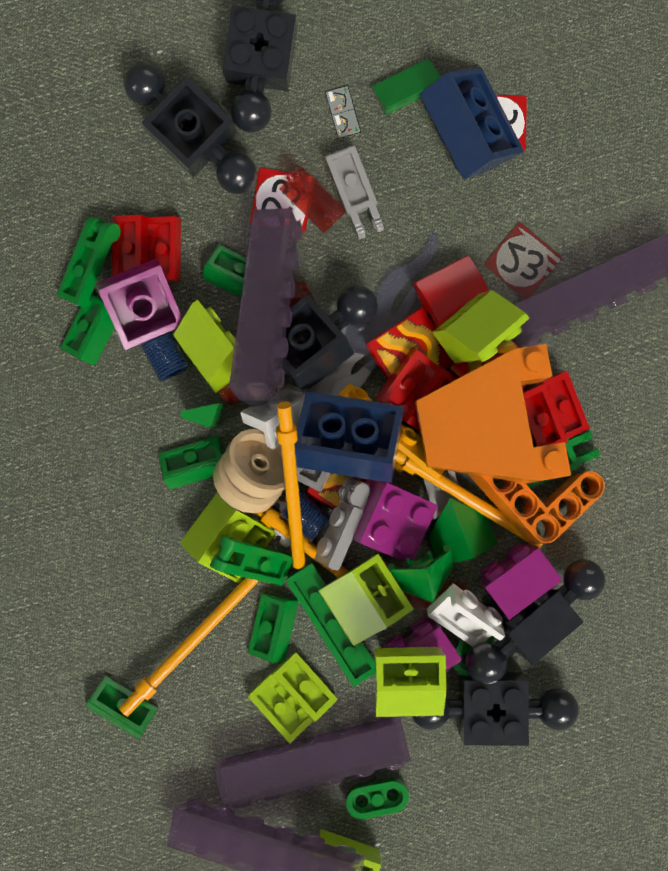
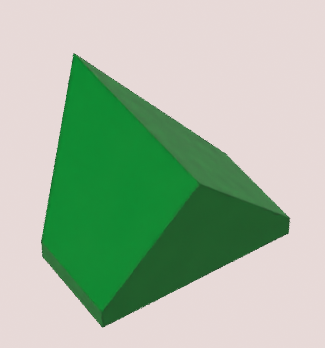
[428,498,498,563]
[387,545,454,603]

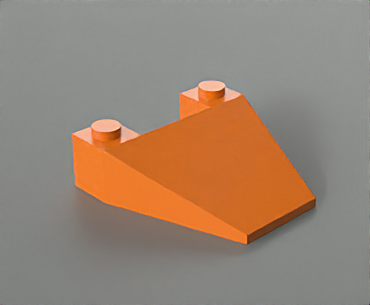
[415,344,571,483]

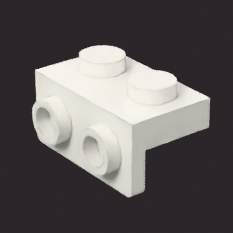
[427,584,505,647]

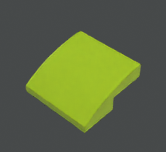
[247,652,338,744]

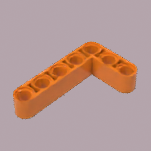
[468,471,605,544]

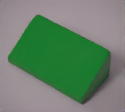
[372,59,441,116]
[202,244,275,306]
[60,294,115,365]
[180,403,226,428]
[158,435,224,489]
[247,592,299,663]
[86,675,158,739]

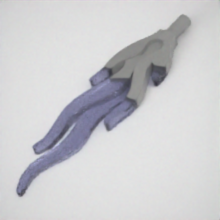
[309,233,438,396]

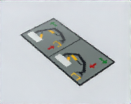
[325,85,361,139]

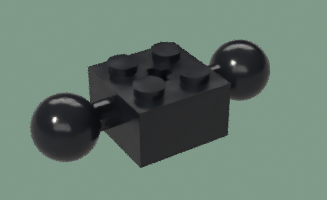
[222,0,297,133]
[124,63,257,194]
[235,285,378,406]
[465,559,605,684]
[411,672,579,746]

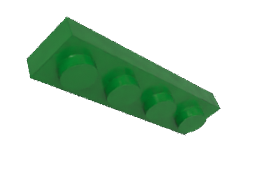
[285,562,375,688]

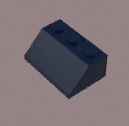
[420,68,524,179]
[295,391,404,483]

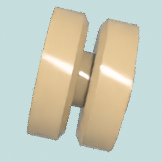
[213,429,285,513]

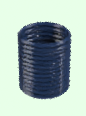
[140,331,189,381]
[280,490,330,542]

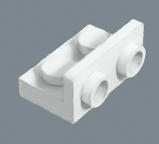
[241,384,309,449]

